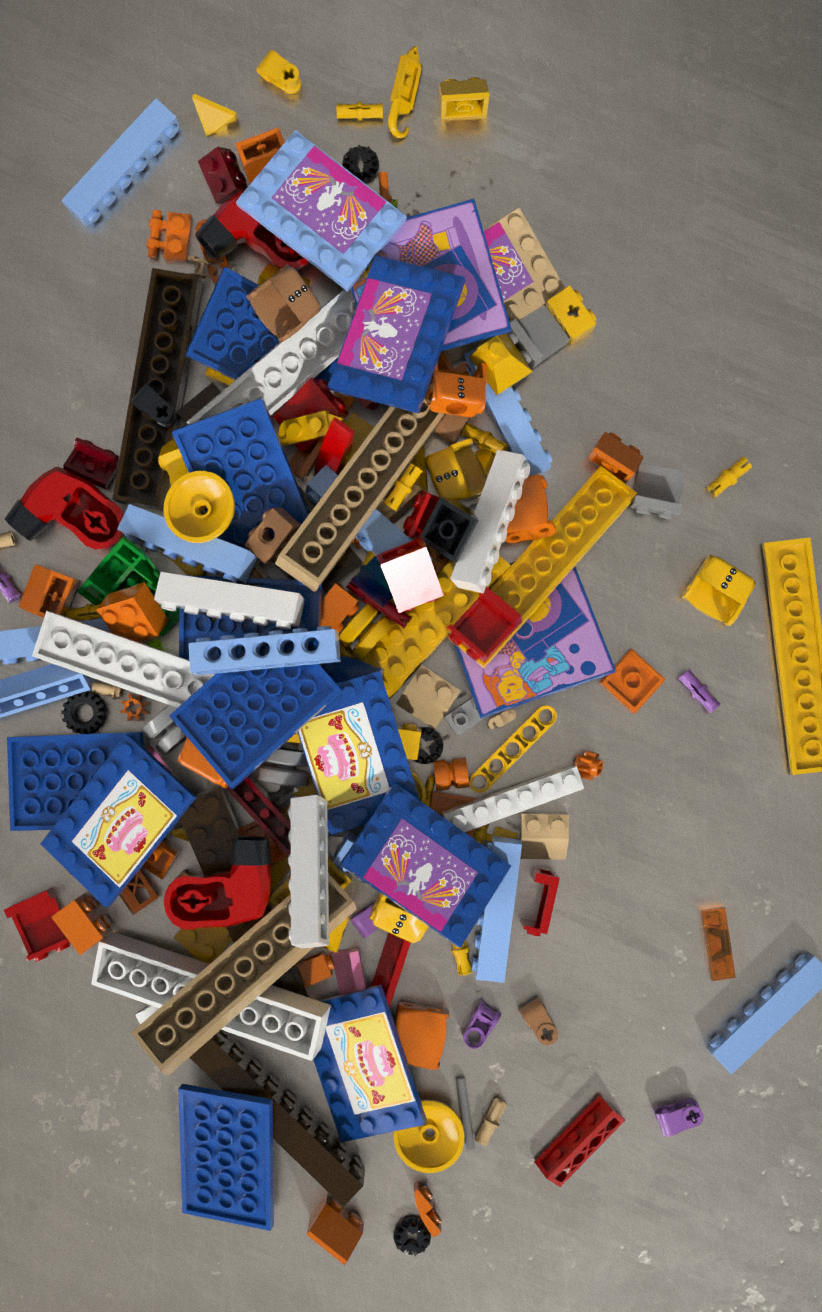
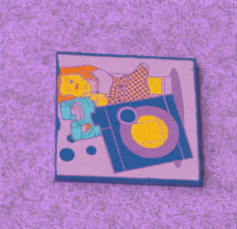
[351,199,511,351]
[454,562,616,719]

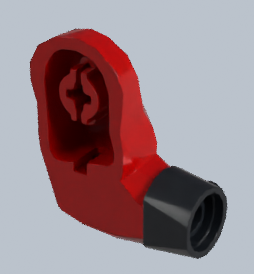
[195,189,309,270]
[5,467,124,550]
[163,836,272,930]

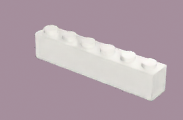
[450,450,530,594]
[154,572,305,629]
[440,765,584,832]
[288,795,329,949]

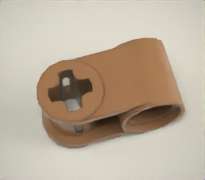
[434,414,471,445]
[518,997,558,1045]

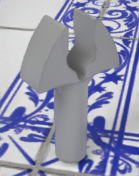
[268,785,298,808]

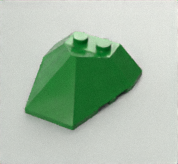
[77,536,180,636]

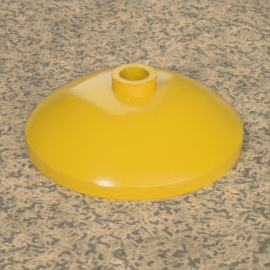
[164,471,235,543]
[393,1100,465,1173]

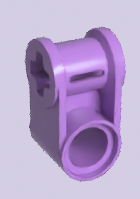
[349,899,378,938]
[463,1000,501,1049]
[655,1098,704,1137]

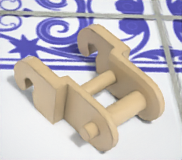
[187,256,210,280]
[487,709,516,729]

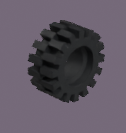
[61,692,107,734]

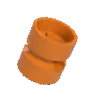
[433,757,469,791]

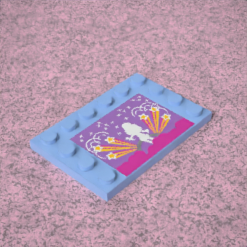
[236,130,407,292]

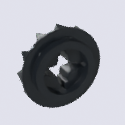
[342,144,379,183]
[414,727,443,764]
[393,1217,431,1256]

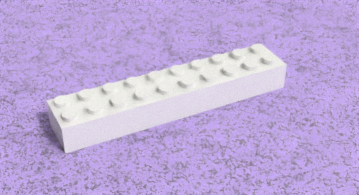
[91,931,331,1061]

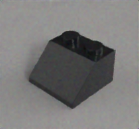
[419,497,479,563]

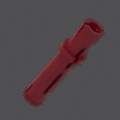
[346,575,412,629]

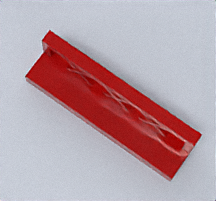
[370,932,411,1008]
[534,1095,625,1187]

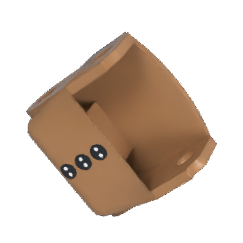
[246,264,321,342]

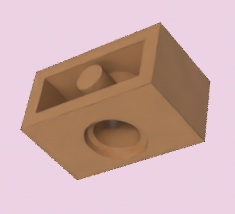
[244,507,301,564]

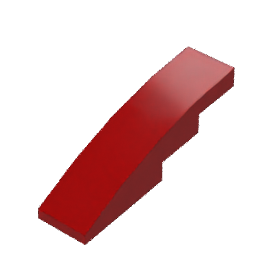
[314,417,355,476]

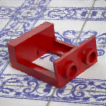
[520,867,560,936]

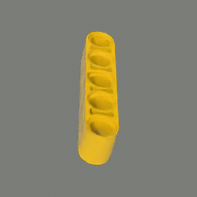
[469,705,557,793]

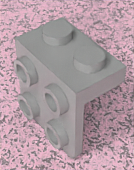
[506,305,569,368]
[630,463,685,519]

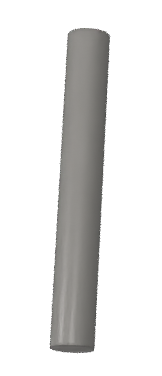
[456,1077,475,1150]

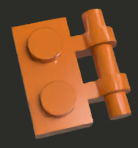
[146,210,193,263]

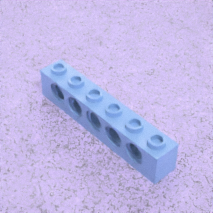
[189,626,341,675]

